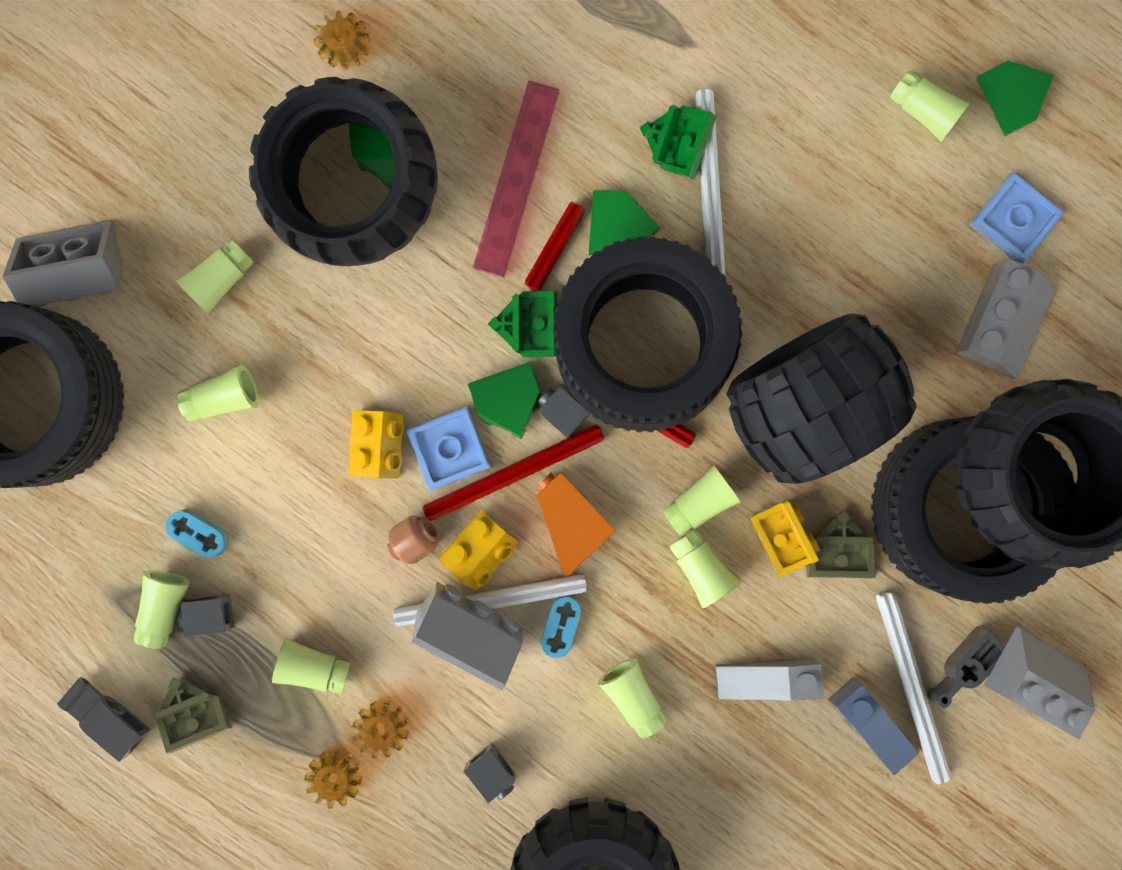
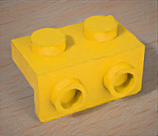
[348,410,404,479]
[749,500,820,578]
[438,509,519,591]

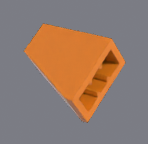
[536,472,616,577]

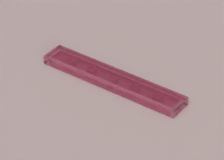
[473,80,560,278]

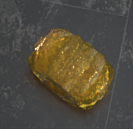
[313,10,371,70]
[352,700,409,758]
[304,749,363,809]

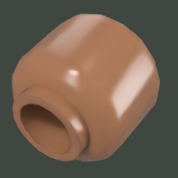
[388,515,438,564]

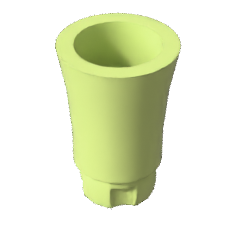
[890,71,970,142]
[175,239,254,314]
[177,364,259,421]
[663,465,741,536]
[670,530,741,608]
[134,570,191,649]
[272,638,351,694]
[598,658,667,738]

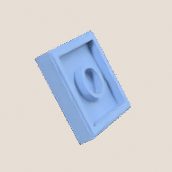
[970,172,1065,264]
[406,406,491,491]

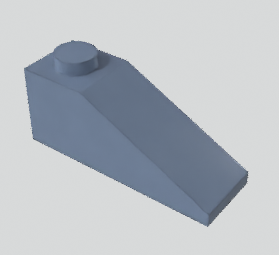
[828,678,919,775]

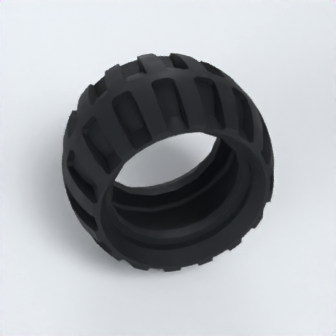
[249,76,438,267]

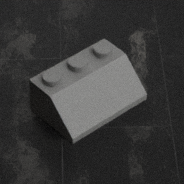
[2,220,123,307]
[955,258,1055,380]
[412,582,523,690]
[984,627,1095,739]

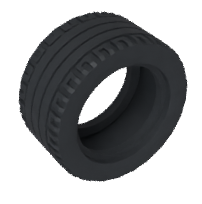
[553,236,742,432]
[0,301,124,488]
[871,416,1076,604]

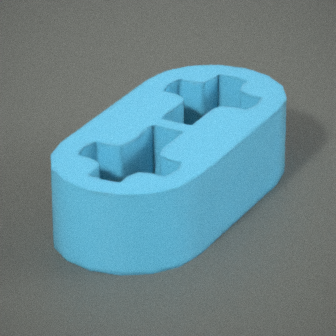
[166,511,228,557]
[541,595,581,658]

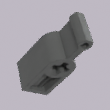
[927,627,1005,708]
[57,677,151,762]

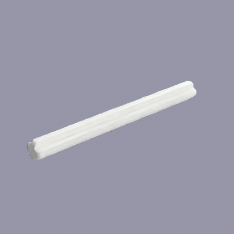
[695,89,726,277]
[393,574,587,627]
[876,591,951,784]

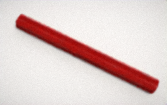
[422,425,604,521]

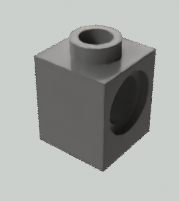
[538,386,590,438]
[178,595,234,637]
[463,743,516,803]

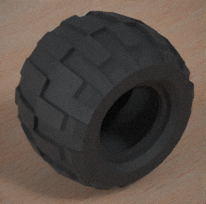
[726,313,917,484]
[955,379,1122,569]
[510,797,680,870]

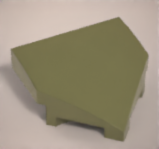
[807,510,875,579]
[153,677,232,753]

